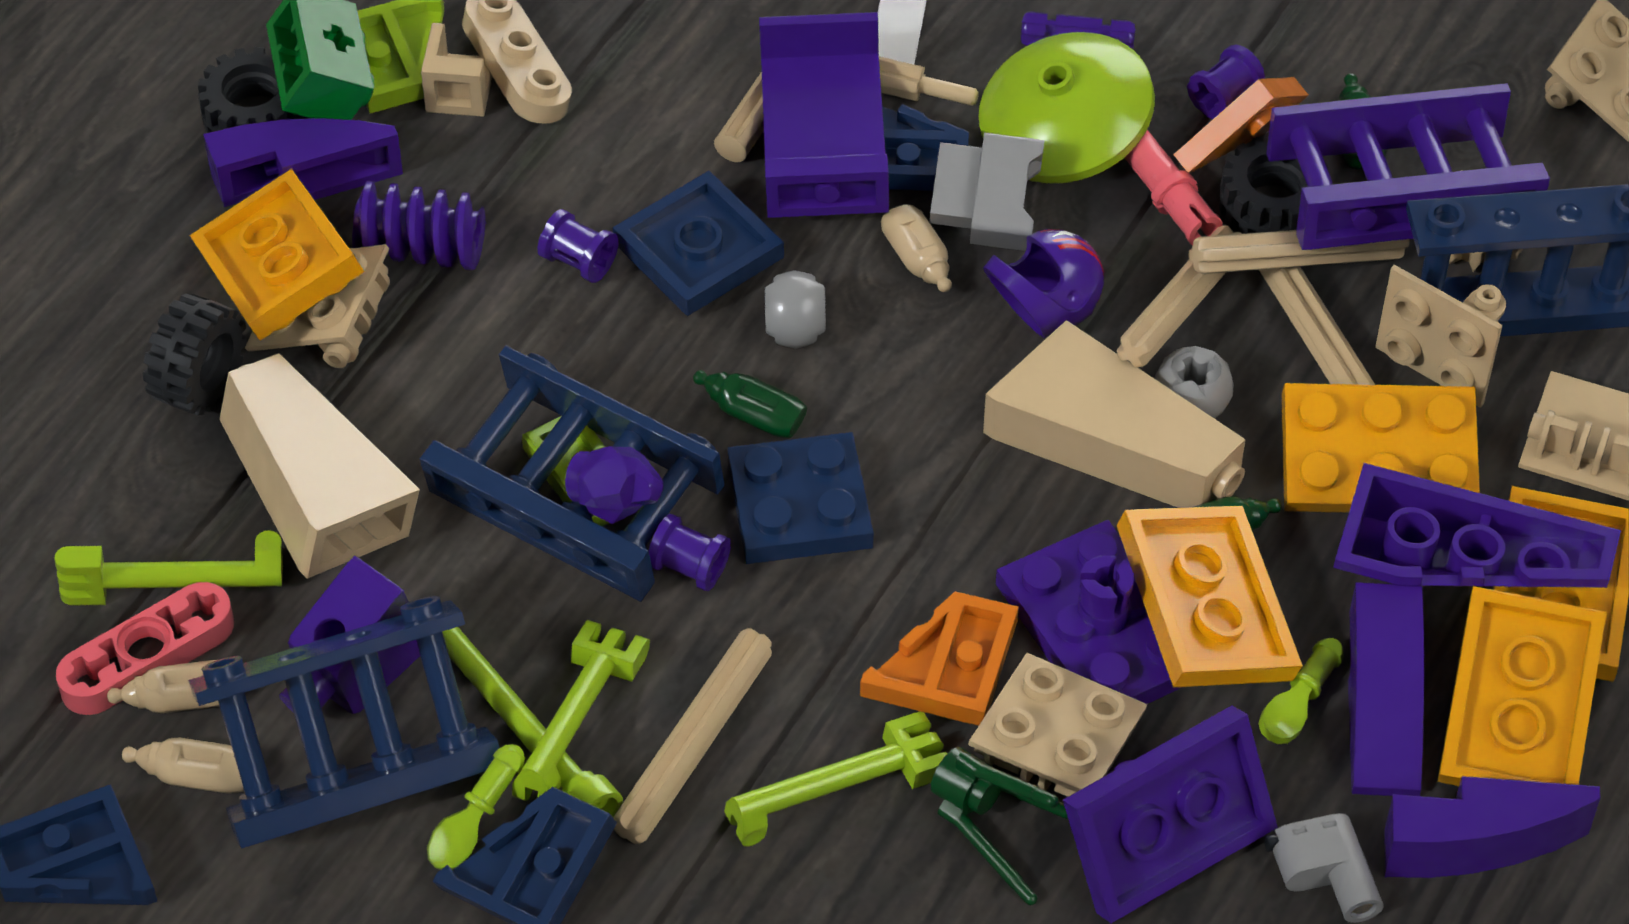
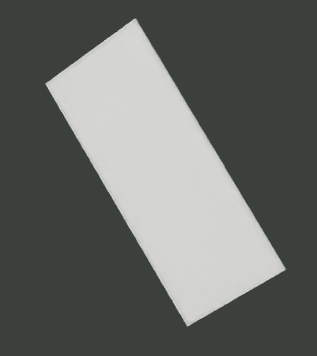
[878,0,927,64]

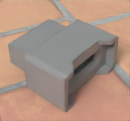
[930,132,1045,251]

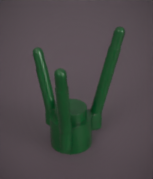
[931,747,1068,905]

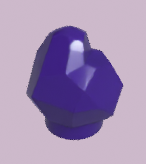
[565,446,663,524]

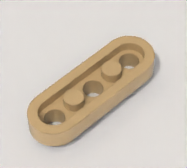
[462,0,572,124]

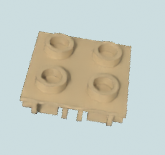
[1545,0,1629,142]
[245,245,390,368]
[1375,265,1506,408]
[1518,371,1629,500]
[968,653,1148,797]

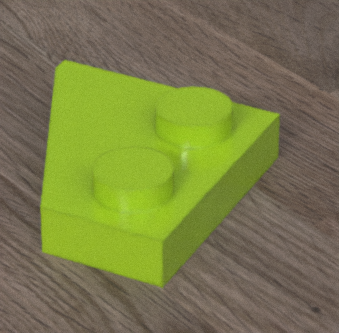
[358,0,444,113]

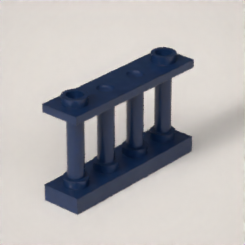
[1406,184,1629,337]
[419,345,724,602]
[189,596,500,849]

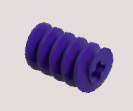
[352,180,486,270]

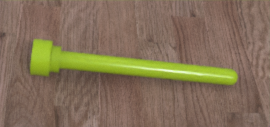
[442,627,623,818]

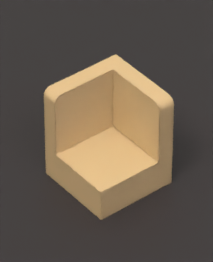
[421,23,492,117]

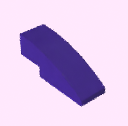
[203,118,403,208]
[1348,582,1424,796]
[1384,776,1600,878]

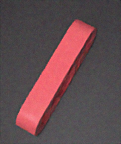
[56,582,234,715]

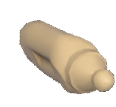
[881,204,952,292]
[107,660,219,713]
[122,737,244,794]

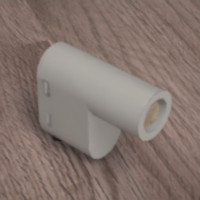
[1265,813,1384,923]

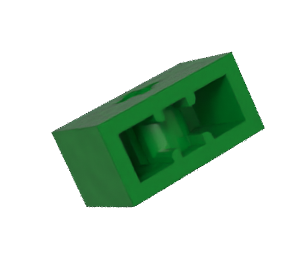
[266,0,375,120]

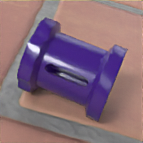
[1187,44,1265,119]
[537,209,619,283]
[648,514,731,591]

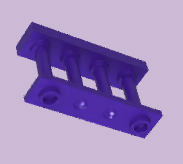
[1266,83,1550,251]

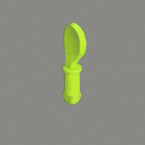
[1258,638,1344,744]
[427,744,525,870]

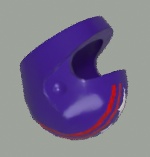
[983,229,1104,338]

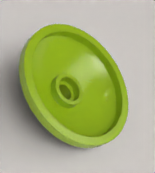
[979,32,1155,183]

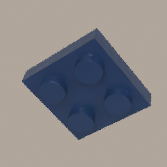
[613,171,784,317]
[727,432,874,564]

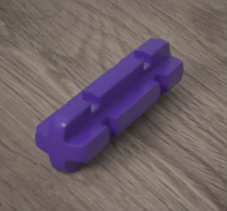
[1021,11,1135,49]

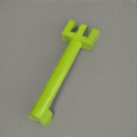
[54,530,283,605]
[512,620,650,801]
[724,712,948,847]

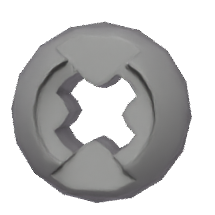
[765,270,826,349]
[1155,346,1234,419]

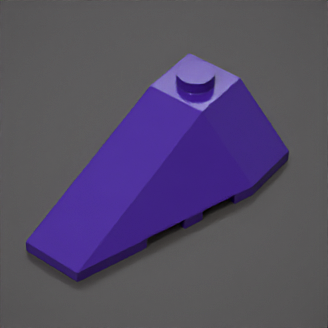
[1333,463,1621,588]

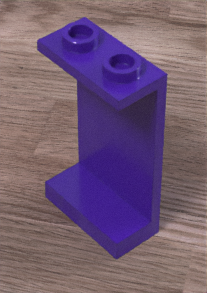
[759,12,889,218]

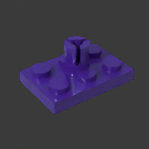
[996,519,1183,704]
[1063,705,1278,923]

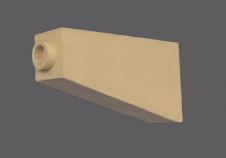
[983,320,1245,508]
[219,353,420,579]

